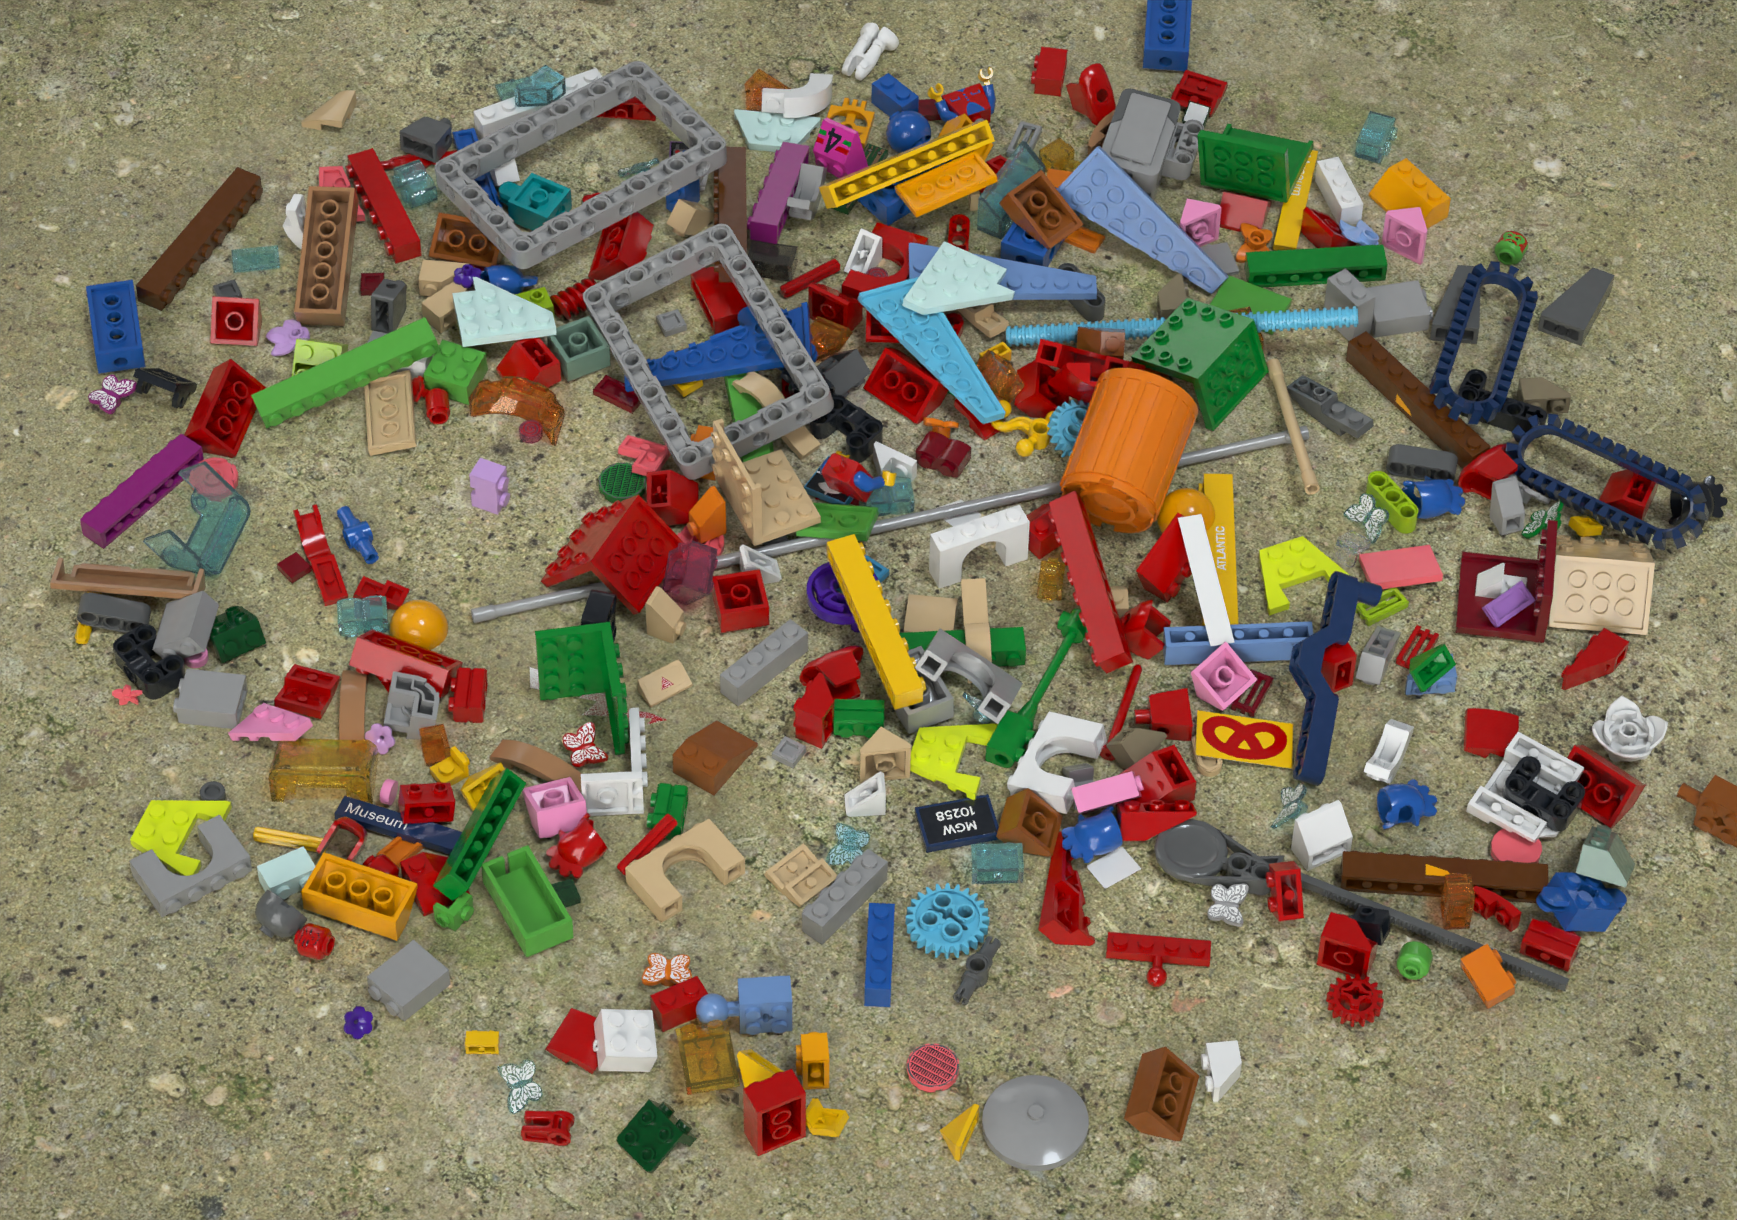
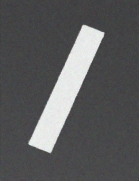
[1178,514,1234,646]

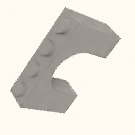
[915,629,1023,724]
[129,815,252,917]

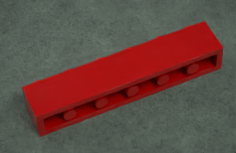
[345,148,422,264]

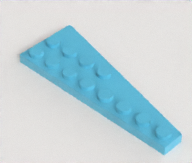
[858,277,1005,424]

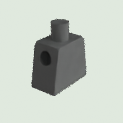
[400,117,452,163]
[371,279,407,334]

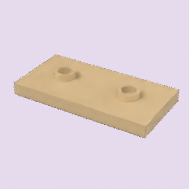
[364,370,417,456]

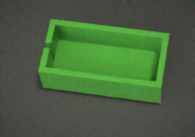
[481,845,574,957]

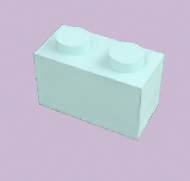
[257,846,315,900]

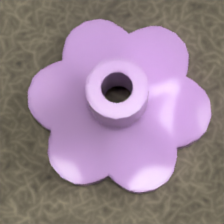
[365,723,395,754]

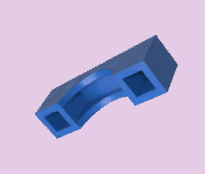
[864,903,895,1007]

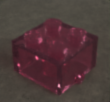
[662,540,718,606]

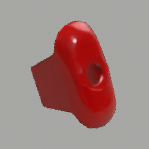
[1066,63,1116,126]
[1458,444,1518,500]
[1120,600,1171,660]
[799,645,864,700]
[316,816,368,862]

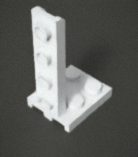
[581,707,648,816]

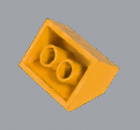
[1369,158,1451,229]

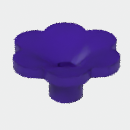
[454,264,482,288]
[343,1006,373,1039]

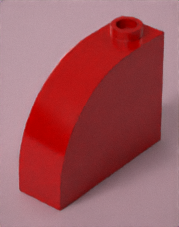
[691,267,747,334]

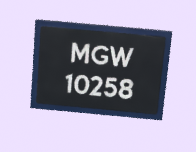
[915,794,999,853]

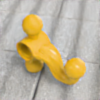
[990,400,1054,457]

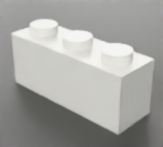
[1315,157,1363,225]

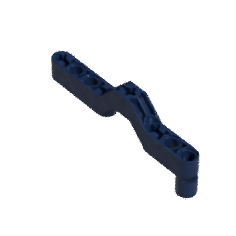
[1289,571,1382,786]

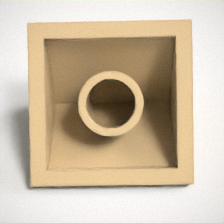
[859,727,911,784]

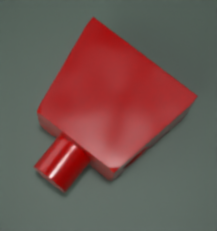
[1134,688,1193,741]

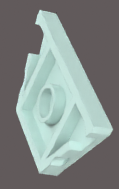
[734,109,821,152]

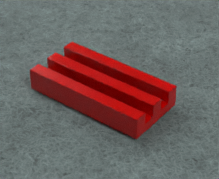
[1395,625,1439,669]

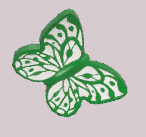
[1521,501,1564,539]

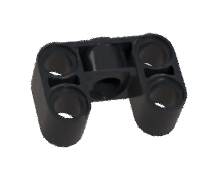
[810,394,883,463]
[581,589,617,642]
[113,624,186,700]
[1502,756,1585,832]

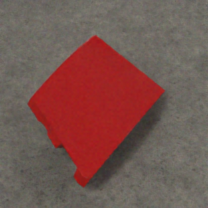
[1047,363,1097,403]

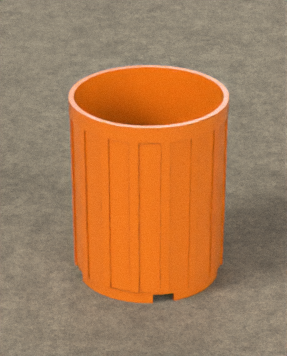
[1060,368,1198,533]

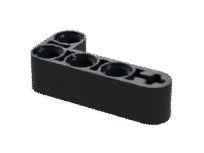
[1458,369,1547,438]

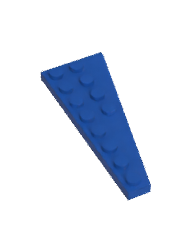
[624,302,812,392]

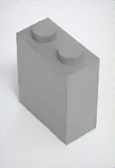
[1324,269,1376,341]
[1367,280,1433,338]
[152,591,219,659]
[173,669,248,729]
[367,940,450,1022]

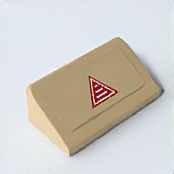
[637,659,693,708]

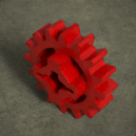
[1326,973,1384,1027]

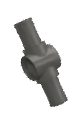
[953,936,1001,1005]

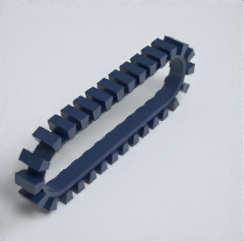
[1429,261,1538,425]
[1506,413,1709,550]

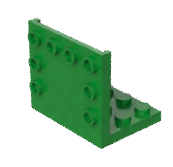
[1197,123,1314,203]
[1131,298,1269,431]
[535,622,629,755]

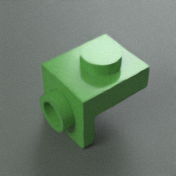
[433,892,474,932]

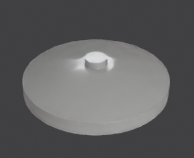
[982,1075,1089,1171]

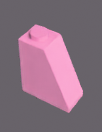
[1071,771,1144,814]

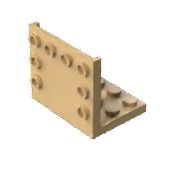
[711,419,821,546]
[1548,535,1655,635]

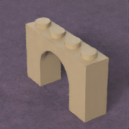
[625,819,745,923]

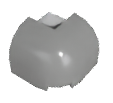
[383,671,439,740]

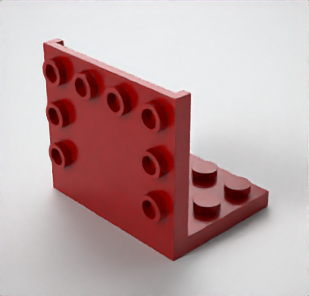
[541,494,687,615]

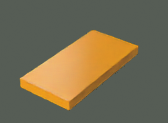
[895,151,998,218]

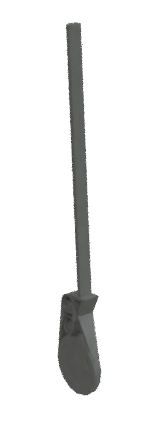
[1154,819,1569,991]

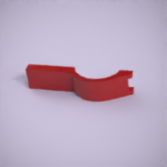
[293,504,348,606]

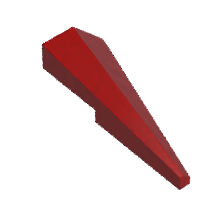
[1038,831,1095,946]

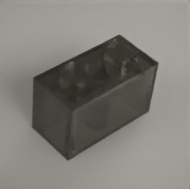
[748,240,798,282]

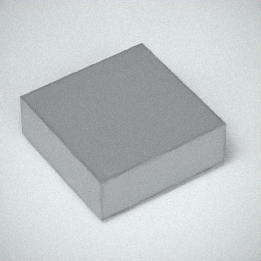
[656,309,687,337]
[772,736,806,769]

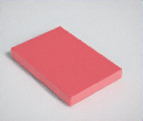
[1359,545,1443,589]

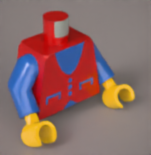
[927,67,996,123]
[820,451,897,503]

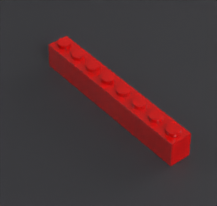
[1049,491,1133,674]

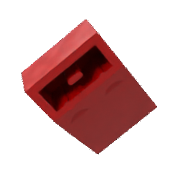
[1116,744,1196,807]

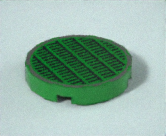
[599,462,646,503]

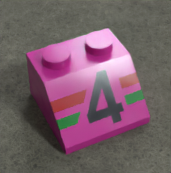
[813,117,868,178]

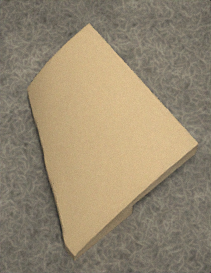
[301,90,357,130]

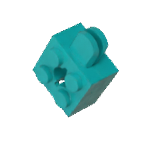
[499,173,572,231]

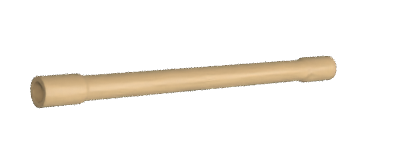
[1266,358,1320,494]

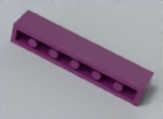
[747,142,809,244]
[80,434,204,549]

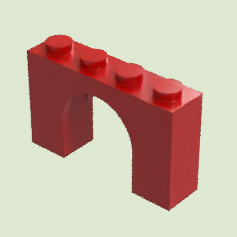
[842,222,928,308]
[1035,339,1145,378]

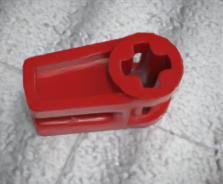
[521,1110,575,1146]

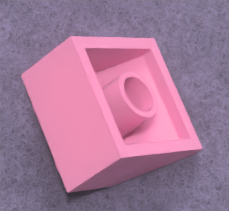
[522,777,587,838]

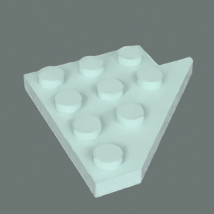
[902,241,1015,315]
[452,277,557,347]

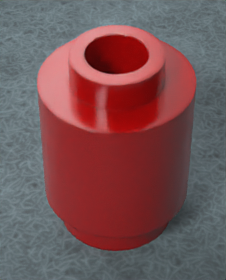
[425,388,450,424]

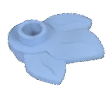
[1339,220,1379,246]

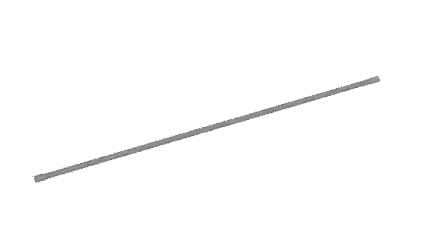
[471,426,1309,623]

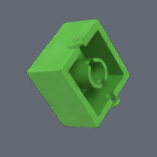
[423,339,488,405]

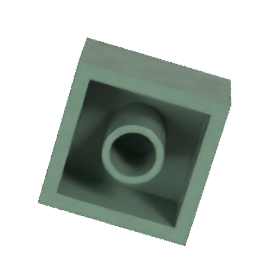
[547,316,611,382]

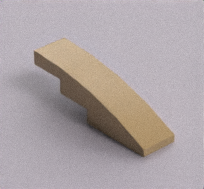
[957,303,1009,338]

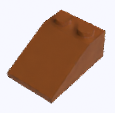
[999,170,1084,250]
[673,721,758,796]

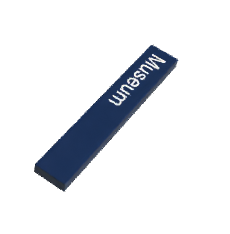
[334,796,462,855]

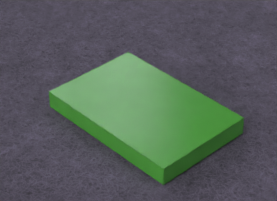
[1210,275,1292,335]
[796,503,879,541]

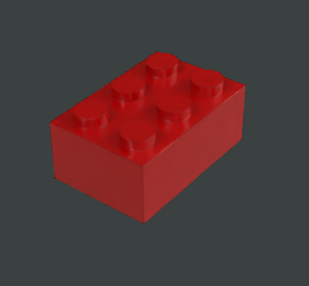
[743,1069,806,1156]

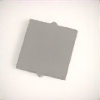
[1200,242,1239,276]

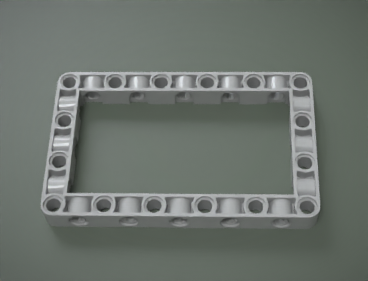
[435,61,727,269]
[583,224,834,479]

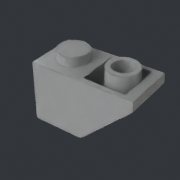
[1490,476,1525,536]

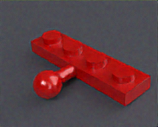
[1106,932,1211,987]

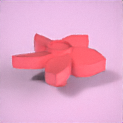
[112,684,142,705]

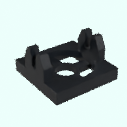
[133,368,197,408]

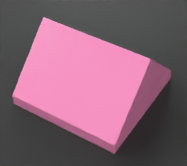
[1180,199,1221,247]
[1381,207,1428,265]
[1191,642,1257,711]

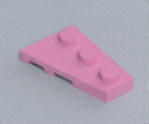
[228,703,313,741]

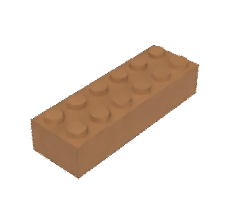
[294,186,359,326]

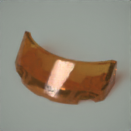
[469,376,565,446]

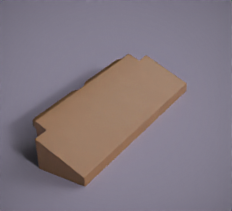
[50,558,206,599]

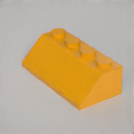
[301,852,418,941]

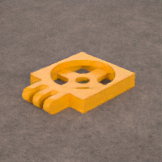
[827,97,875,149]

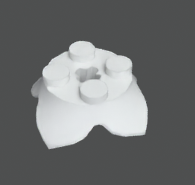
[1592,696,1668,762]

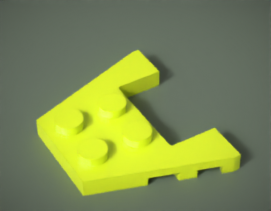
[1258,536,1349,616]
[910,723,998,800]
[130,800,232,876]

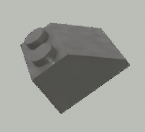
[816,349,871,397]

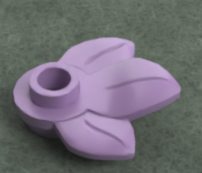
[266,319,310,356]

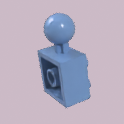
[696,975,792,1035]

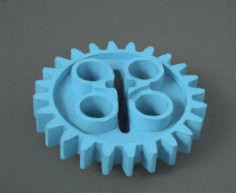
[1047,400,1090,457]
[905,883,989,959]

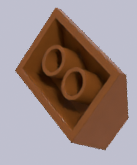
[428,212,504,268]
[1124,1046,1200,1141]

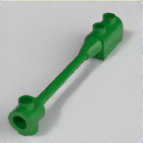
[985,608,1088,768]

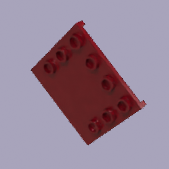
[1455,520,1558,643]

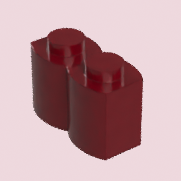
[916,431,971,478]

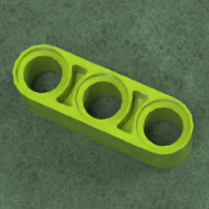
[1366,471,1418,534]

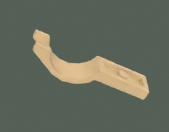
[732,372,820,460]
[961,578,992,683]

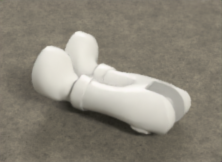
[842,23,899,81]

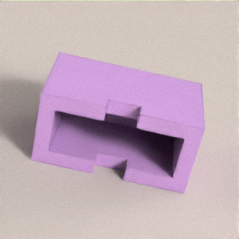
[469,458,510,515]

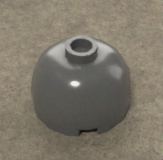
[255,890,307,939]

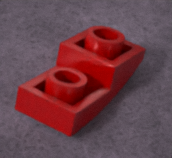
[1469,886,1522,932]

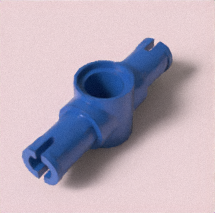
[337,506,379,564]

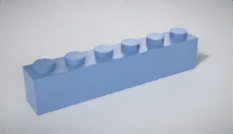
[1163,621,1314,665]

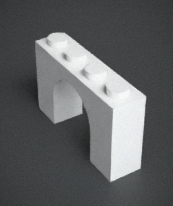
[929,505,1030,589]
[1007,711,1107,814]

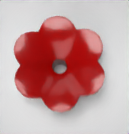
[412,376,429,402]

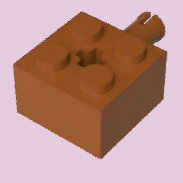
[1676,775,1737,848]

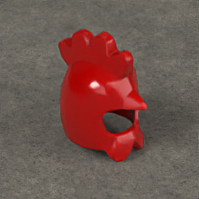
[546,813,608,879]

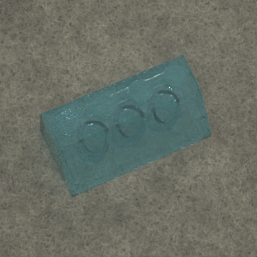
[977,141,1046,240]

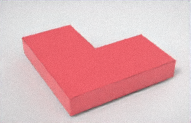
[618,435,671,476]

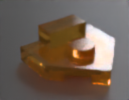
[744,69,791,112]
[810,316,853,361]

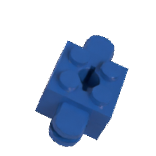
[1536,872,1627,932]

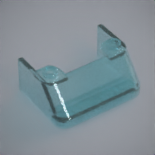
[143,461,251,577]

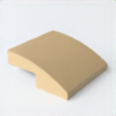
[904,594,958,632]
[764,843,837,907]

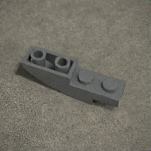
[1287,375,1374,439]

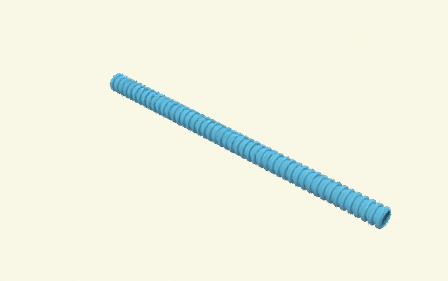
[1006,306,1358,347]

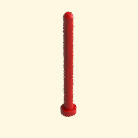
[1100,664,1142,761]

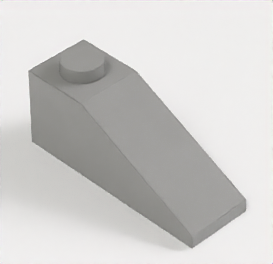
[1356,626,1401,685]

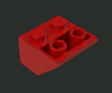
[496,337,561,400]
[1599,469,1658,521]
[647,470,699,526]
[1295,642,1357,693]
[793,673,834,749]

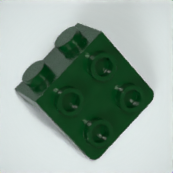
[209,606,266,663]
[617,1099,697,1173]

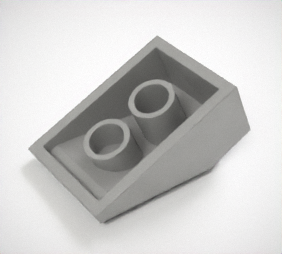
[895,646,954,734]

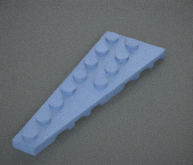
[1057,146,1229,294]
[909,243,1097,300]

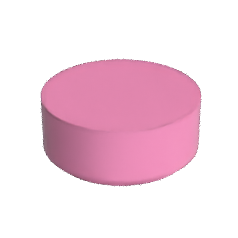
[183,648,208,668]
[380,779,398,805]

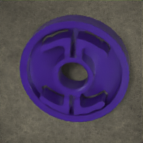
[806,562,878,633]

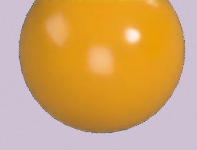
[1157,488,1215,533]
[389,600,448,650]

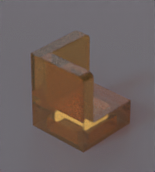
[419,724,451,767]

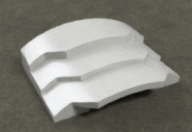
[1466,732,1584,843]

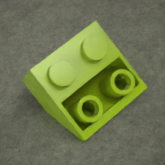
[291,338,349,377]

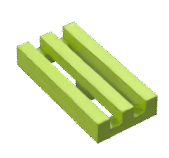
[1355,587,1409,627]

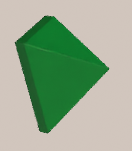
[1409,644,1456,692]

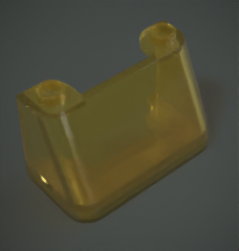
[268,738,378,804]

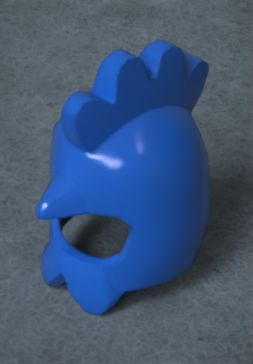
[480,265,538,295]
[1401,476,1465,519]
[1377,779,1437,830]
[1061,805,1122,863]

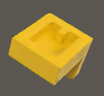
[429,746,470,786]

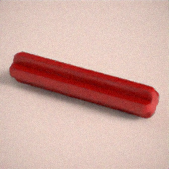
[780,258,841,298]
[617,814,678,876]

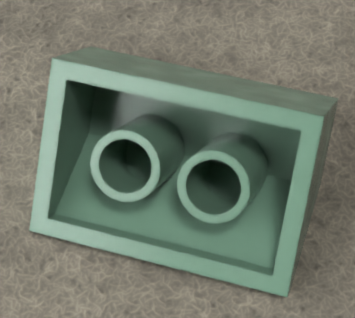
[1576,825,1635,887]

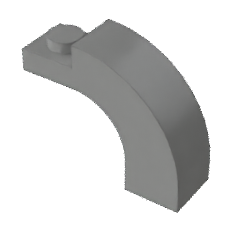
[786,163,827,220]

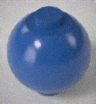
[886,110,931,153]

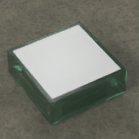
[1182,101,1211,128]

